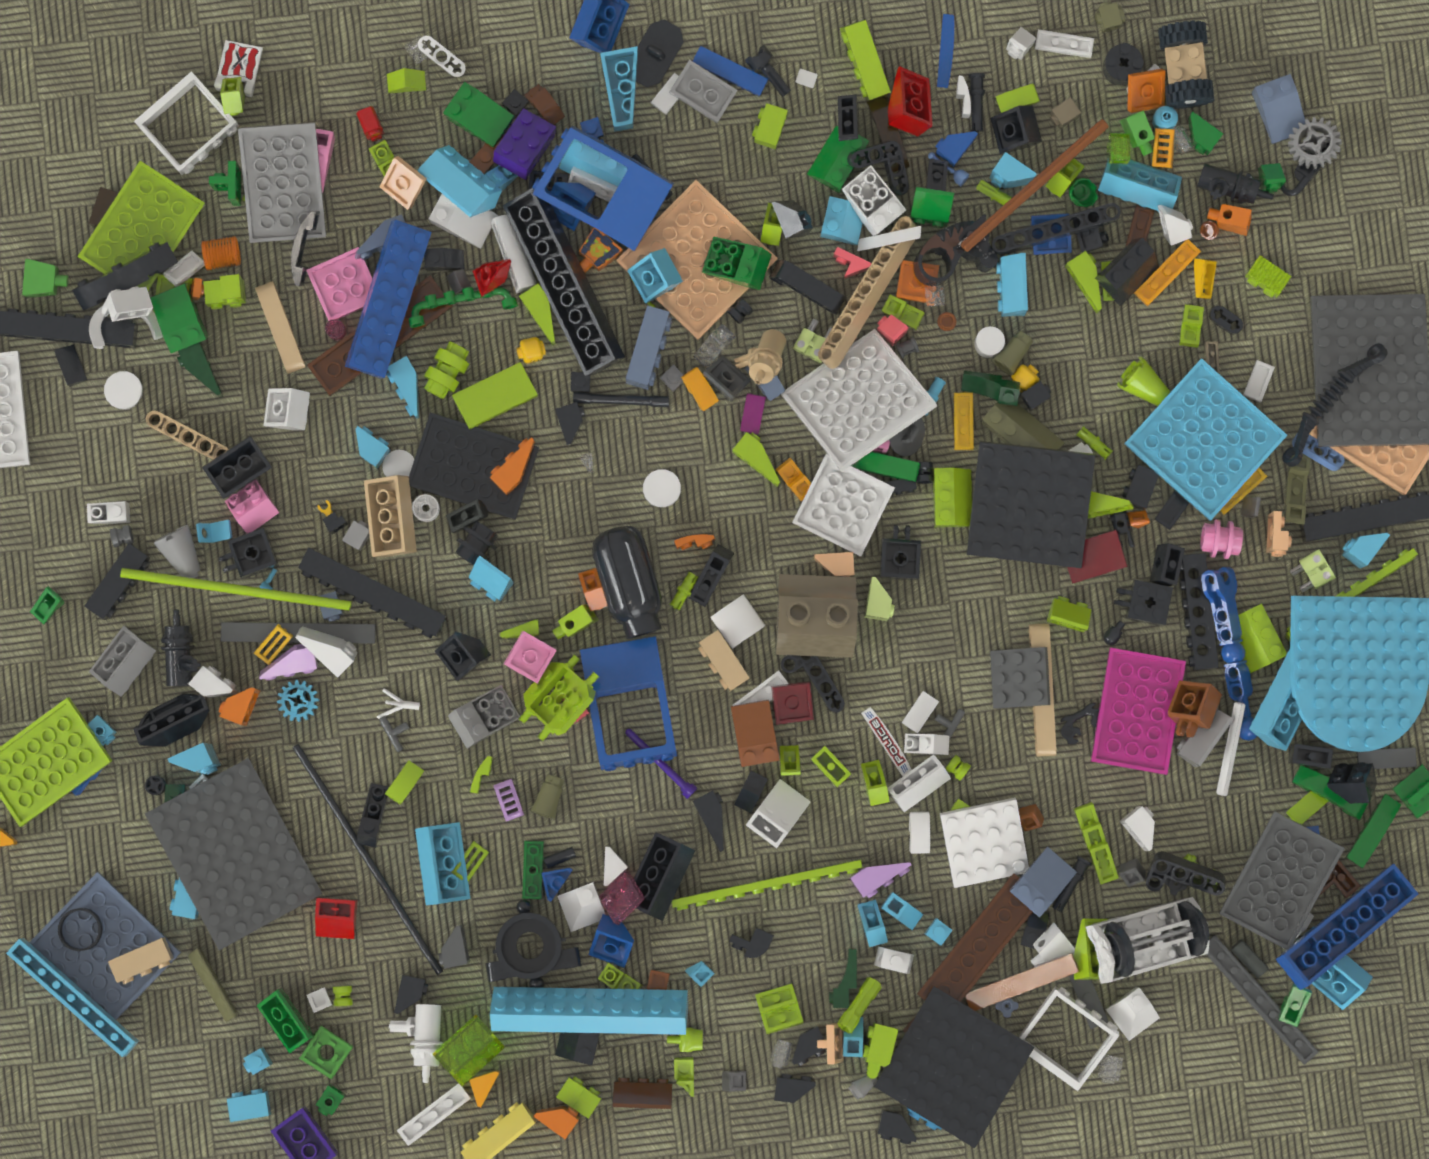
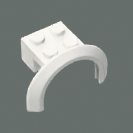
[89,286,163,349]

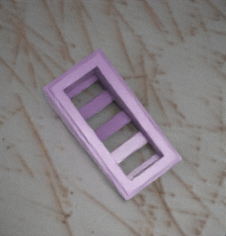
[493,779,525,822]

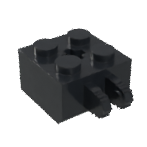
[880,525,921,580]
[218,528,279,579]
[1114,580,1173,627]

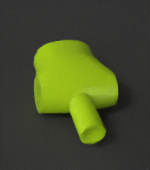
[667,1027,703,1052]

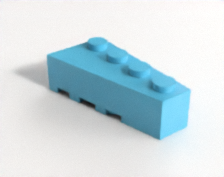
[600,46,638,132]

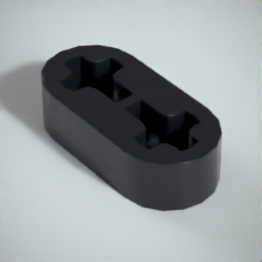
[1209,306,1243,335]

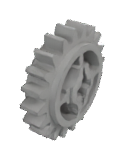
[1288,117,1342,169]

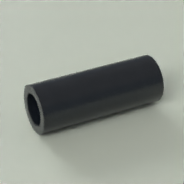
[544,847,576,868]

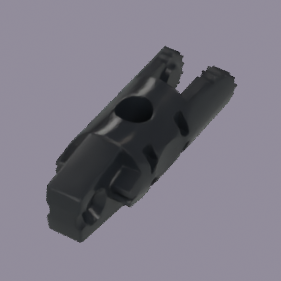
[1109,511,1135,549]

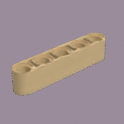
[255,281,306,374]
[146,411,229,460]

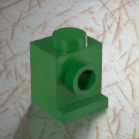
[316,1084,346,1116]

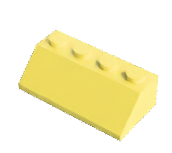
[461,1102,537,1159]

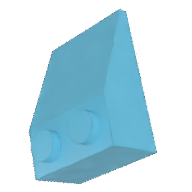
[469,556,514,602]

